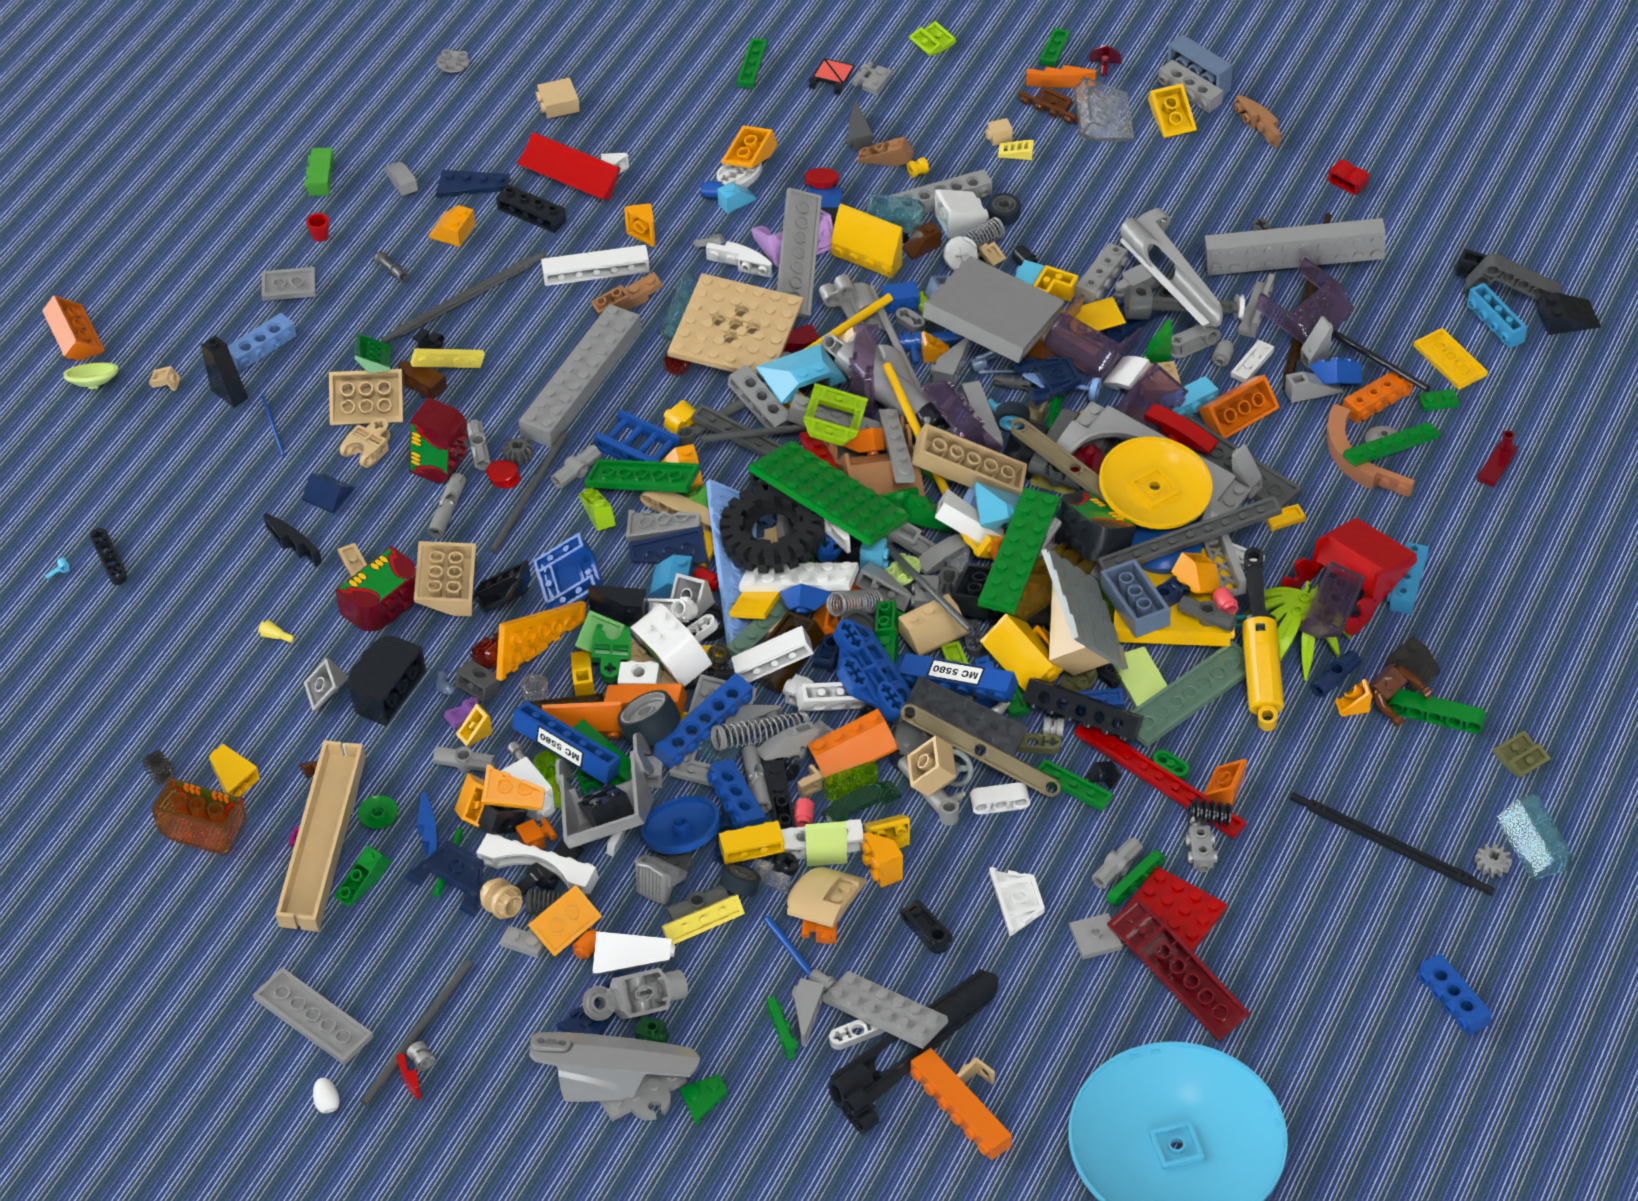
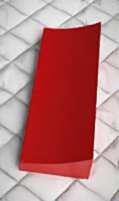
[516,132,621,200]

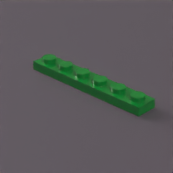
[1343,422,1441,467]

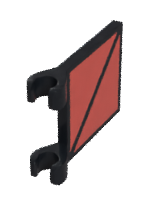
[809,58,855,95]

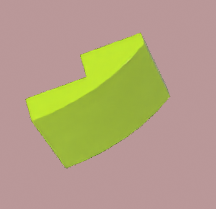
[909,21,957,56]

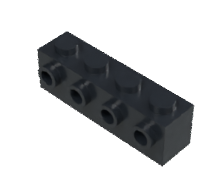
[496,184,566,233]

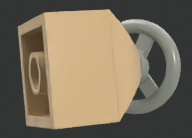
[907,736,974,796]

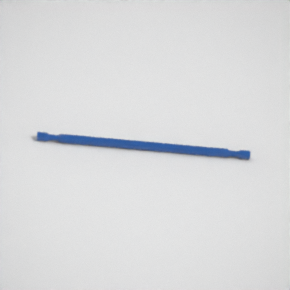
[261,394,285,457]

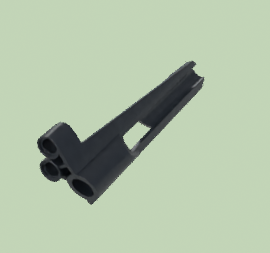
[829,969,998,1134]

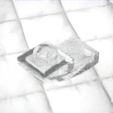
[753,859,791,894]

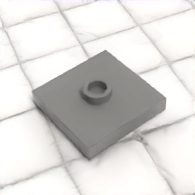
[1069,913,1122,960]

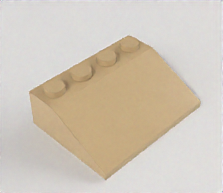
[329,369,405,426]
[414,541,476,616]

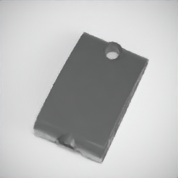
[1028,408,1115,490]

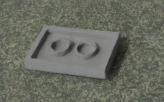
[262,267,316,301]

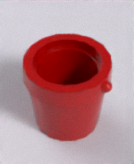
[306,213,329,242]

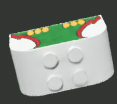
[630,603,712,687]

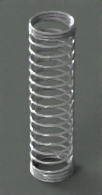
[711,711,810,751]

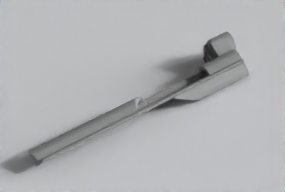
[1120,208,1223,327]
[819,274,925,394]

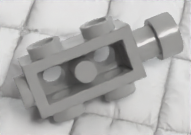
[1185,817,1217,872]

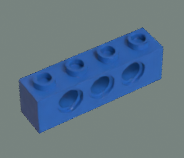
[707,759,766,829]
[1418,953,1492,1036]

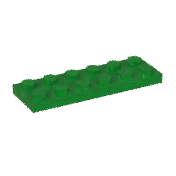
[584,459,700,493]

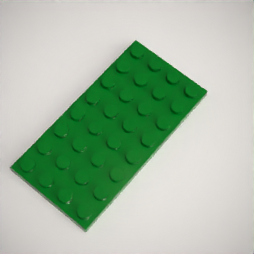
[748,441,912,547]

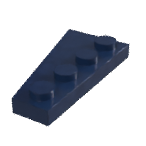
[436,170,510,198]
[628,526,709,564]
[557,971,626,1035]

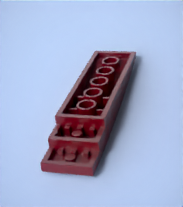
[1107,897,1250,1042]

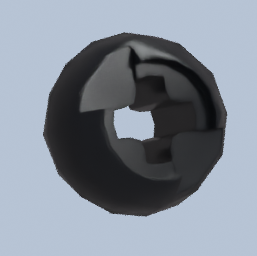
[773,852,798,878]

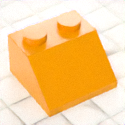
[428,205,475,247]

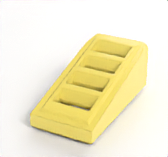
[998,140,1034,160]

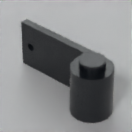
[526,839,584,892]

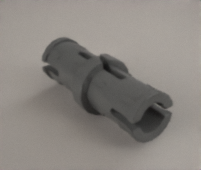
[993,374,1032,392]

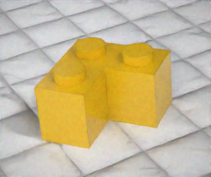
[1033,265,1078,302]

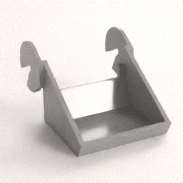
[555,732,654,849]

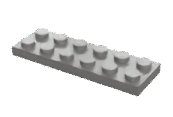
[253,967,374,1065]
[822,971,948,1049]

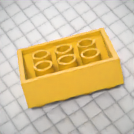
[831,204,902,278]

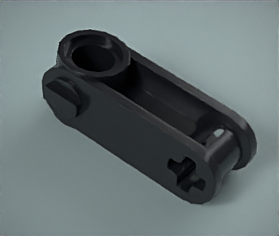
[900,899,953,954]

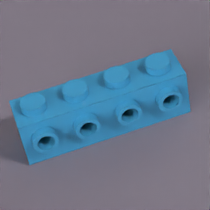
[1467,283,1527,348]
[1387,542,1429,615]

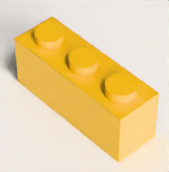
[719,821,784,865]

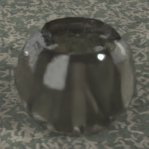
[707,643,731,668]

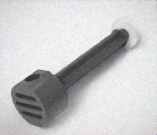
[1124,285,1245,321]

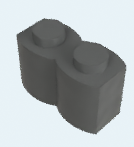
[939,567,959,604]

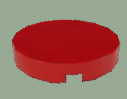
[805,168,839,189]

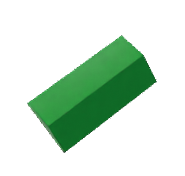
[354,333,392,373]

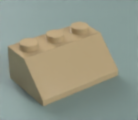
[898,594,968,656]

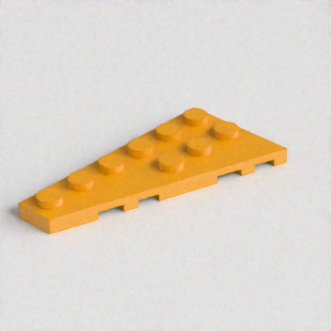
[496,600,586,681]

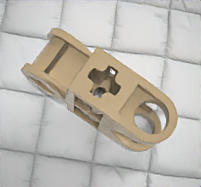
[340,418,390,468]

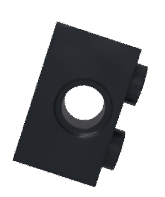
[478,805,528,835]

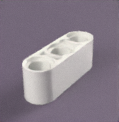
[969,783,1030,814]

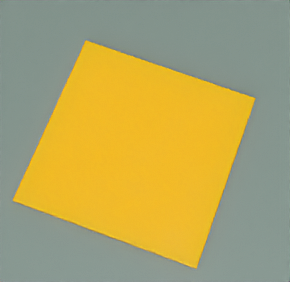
[1061,297,1126,338]

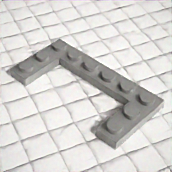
[669,674,757,787]

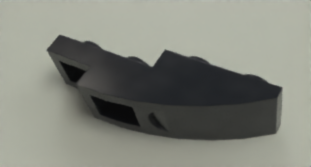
[763,759,796,830]

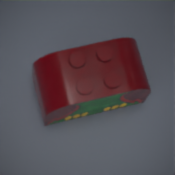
[409,397,469,483]
[335,546,416,632]

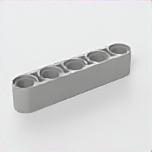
[960,380,1003,450]

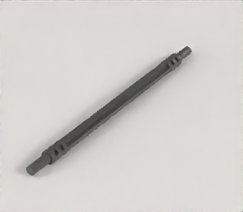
[381,251,546,343]

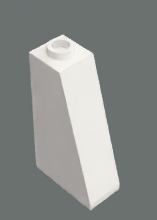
[935,489,1004,544]
[592,932,675,976]

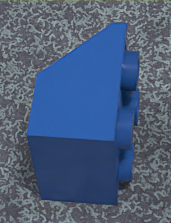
[1310,357,1362,385]

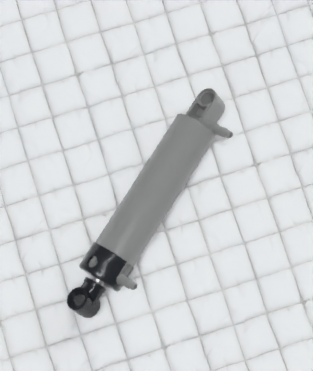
[822,326,967,440]

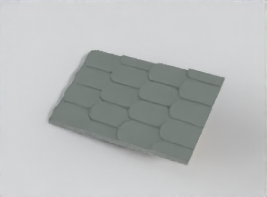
[1041,549,1128,676]

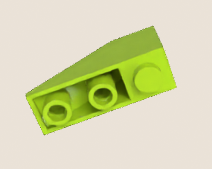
[578,488,616,531]

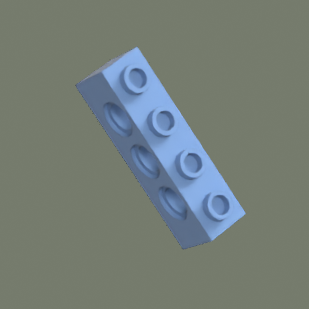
[228,313,296,372]

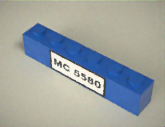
[899,653,1018,702]
[512,701,621,784]

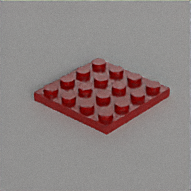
[1125,866,1228,952]

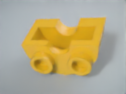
[663,400,697,435]

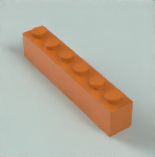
[910,1048,1012,1160]

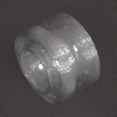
[521,674,549,701]

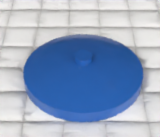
[1131,522,1202,574]
[641,796,721,854]

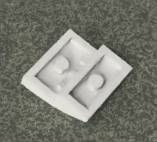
[1103,356,1151,391]

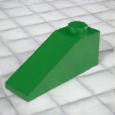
[1143,319,1172,364]
[901,494,954,533]

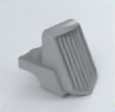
[635,854,687,905]

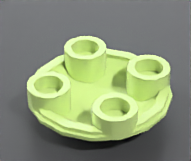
[885,553,921,586]

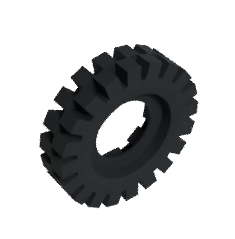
[719,484,825,574]

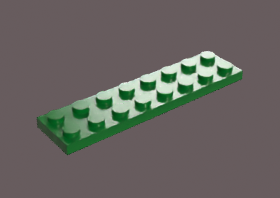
[978,487,1061,616]

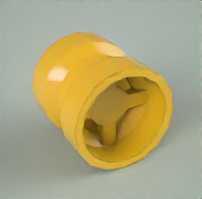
[906,157,929,178]

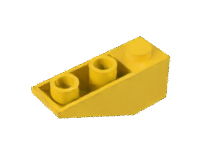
[571,651,595,696]

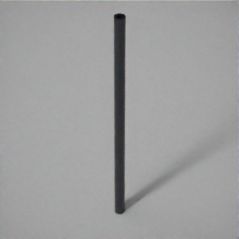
[1309,317,1430,392]

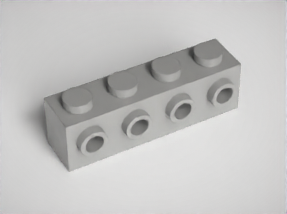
[1075,242,1129,303]

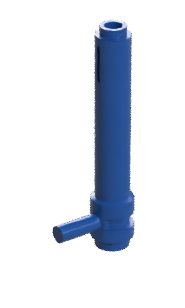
[899,331,976,365]

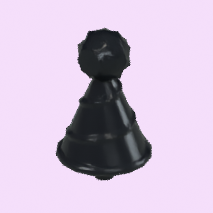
[775,758,800,781]

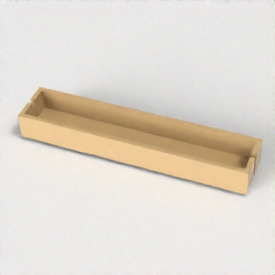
[275,740,366,932]

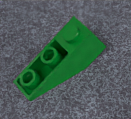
[334,845,392,907]

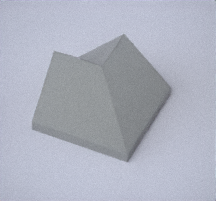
[670,573,715,618]
[304,658,348,712]

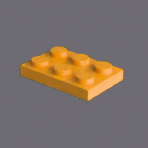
[528,884,602,957]

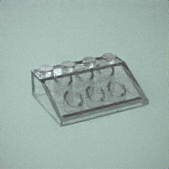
[1074,77,1134,142]

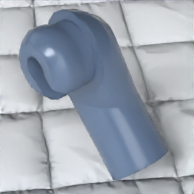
[436,672,455,696]

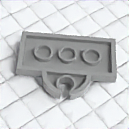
[599,1074,687,1122]

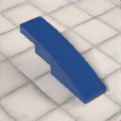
[417,792,439,857]

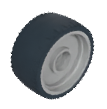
[617,690,681,746]

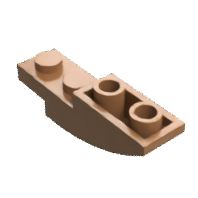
[1234,95,1281,148]
[591,272,663,315]

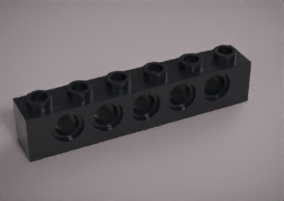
[1023,677,1144,742]

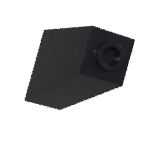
[201,335,248,408]

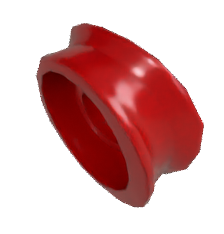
[486,460,521,489]

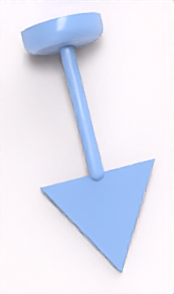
[1022,373,1101,403]

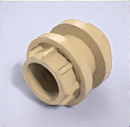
[480,878,523,919]

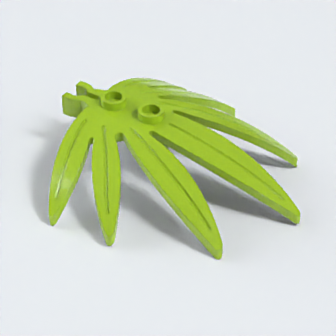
[1240,581,1352,681]

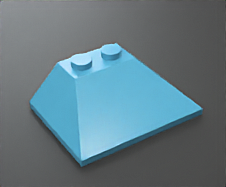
[756,344,846,404]
[974,482,1020,531]

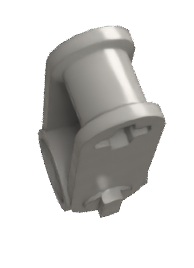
[1170,324,1221,359]

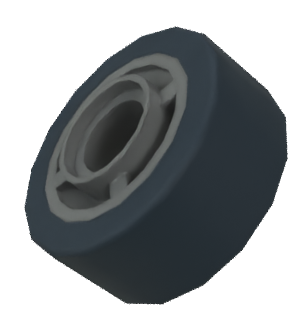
[987,193,1021,225]
[720,863,761,896]

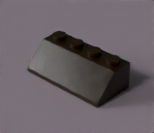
[756,610,825,694]

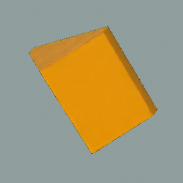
[624,203,656,248]

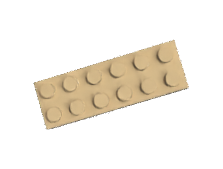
[911,423,1027,496]

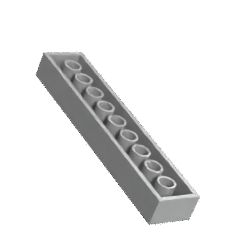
[1205,218,1386,276]
[518,304,642,448]

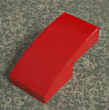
[396,1054,422,1099]

